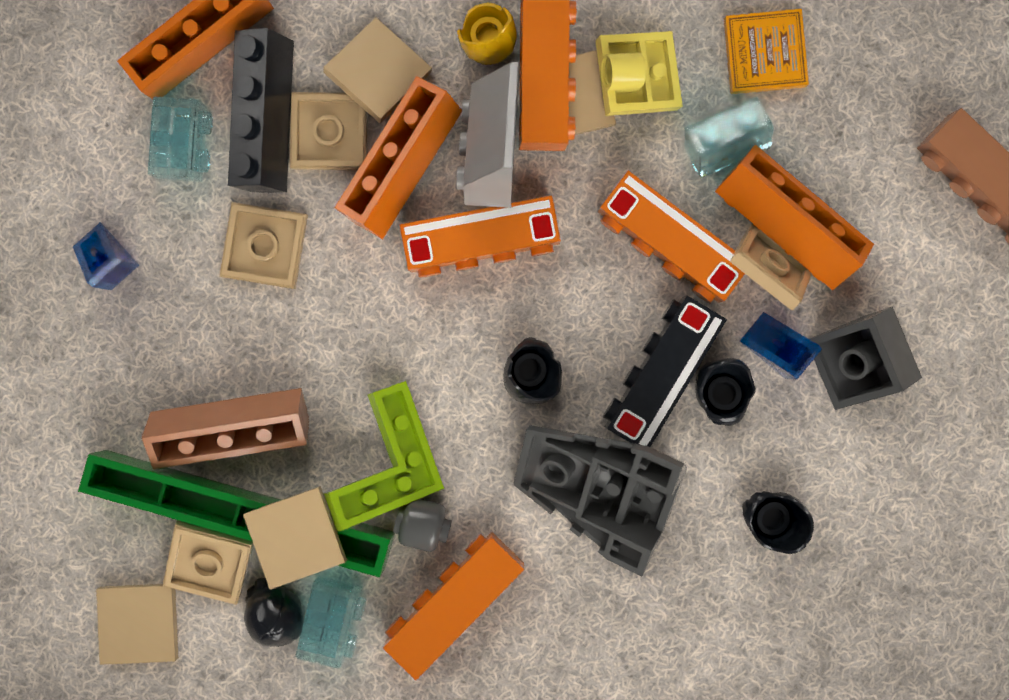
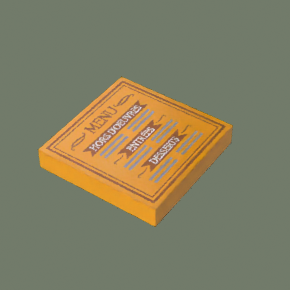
[724,9,809,94]

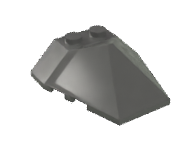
[513,425,687,577]

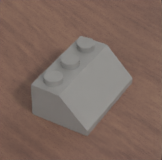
[456,62,518,208]

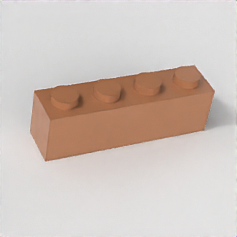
[917,108,1009,244]
[142,388,310,469]

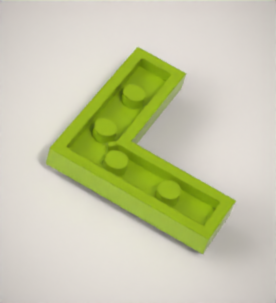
[324,381,444,531]

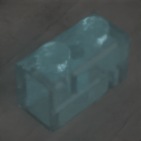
[148,97,213,182]
[684,97,774,178]
[295,576,367,668]

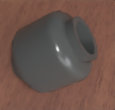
[393,499,452,552]

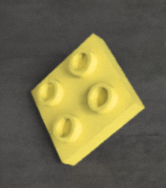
[595,31,683,116]

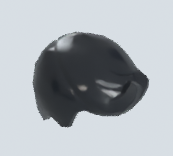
[503,337,562,404]
[695,358,756,426]
[742,491,814,554]
[244,578,305,647]

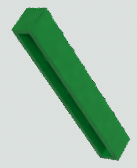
[78,450,395,578]

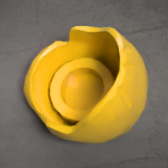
[457,2,517,65]

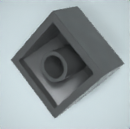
[806,306,922,410]

